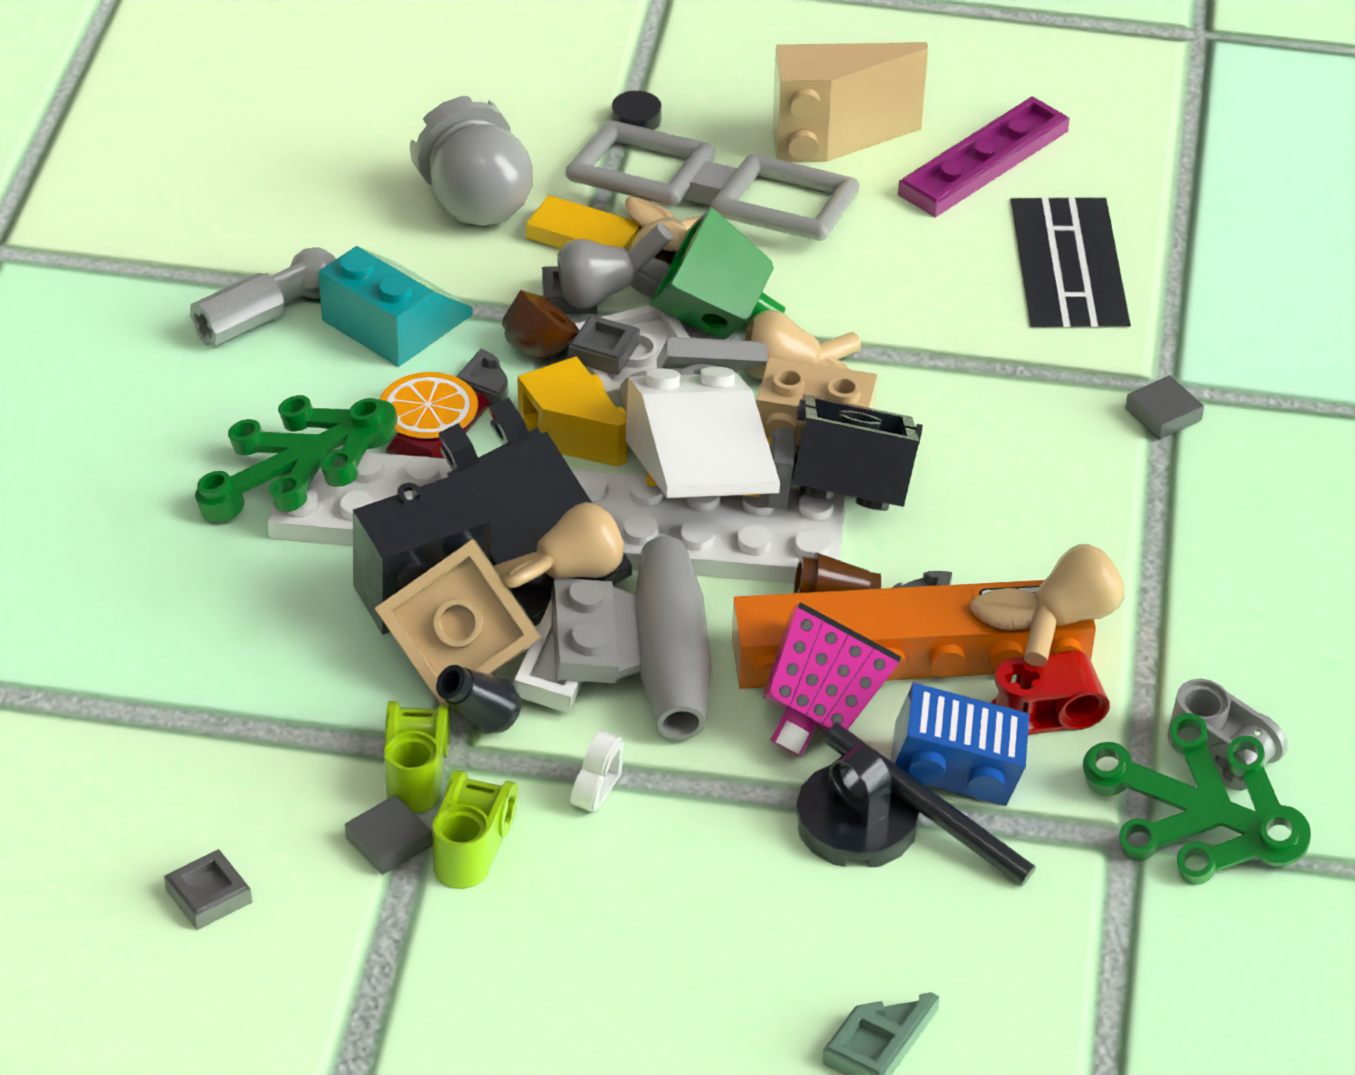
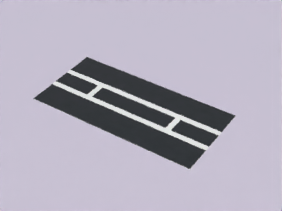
[1010,197,1131,328]

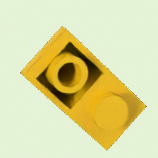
[517,356,627,467]

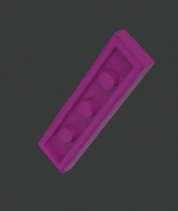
[898,96,1070,218]

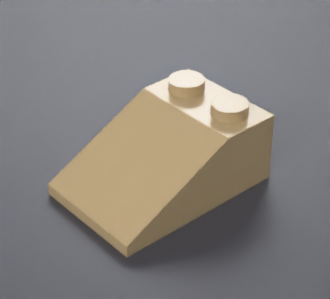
[772,42,928,162]

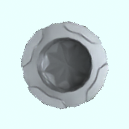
[410,96,533,226]

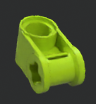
[384,701,451,813]
[432,770,518,889]

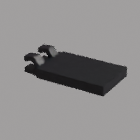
[438,397,632,626]

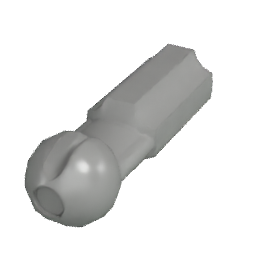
[190,247,337,346]

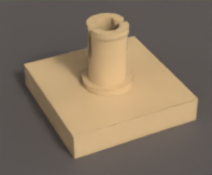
[375,539,543,703]

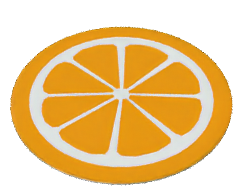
[379,372,478,439]

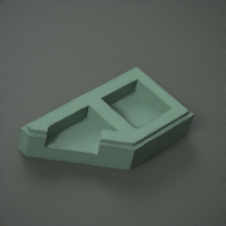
[822,992,940,1075]

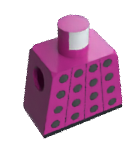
[763,602,902,757]

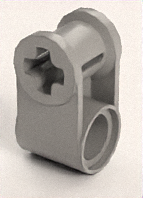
[1167,678,1288,791]

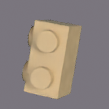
[756,357,877,439]

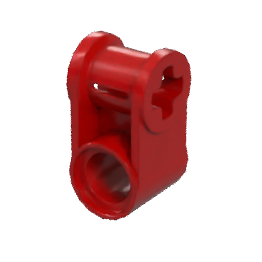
[991,650,1110,736]

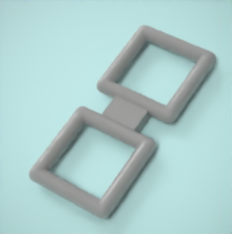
[565,120,860,241]

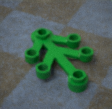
[195,395,398,523]
[1083,713,1311,884]

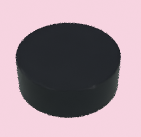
[612,90,662,130]

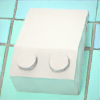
[626,367,780,498]

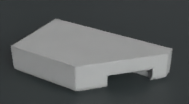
[657,337,768,373]

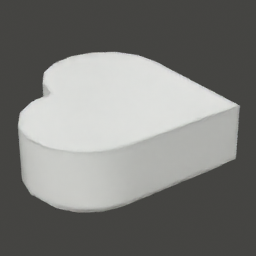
[570,729,624,812]

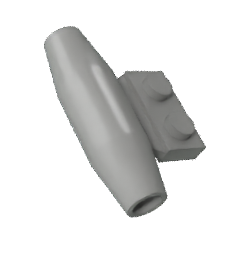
[551,536,712,740]

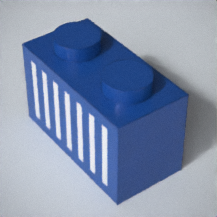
[891,682,1030,806]

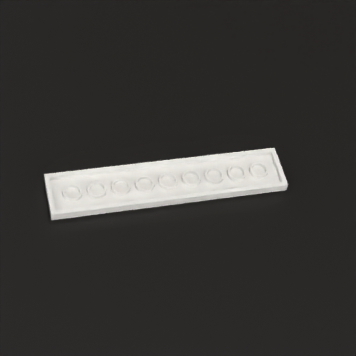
[267,449,846,584]

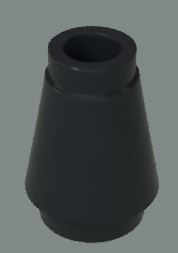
[436,665,521,734]

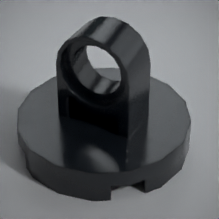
[796,745,920,868]

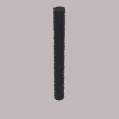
[823,722,1036,887]

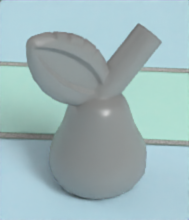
[557,223,673,309]

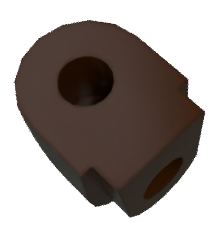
[502,290,579,359]

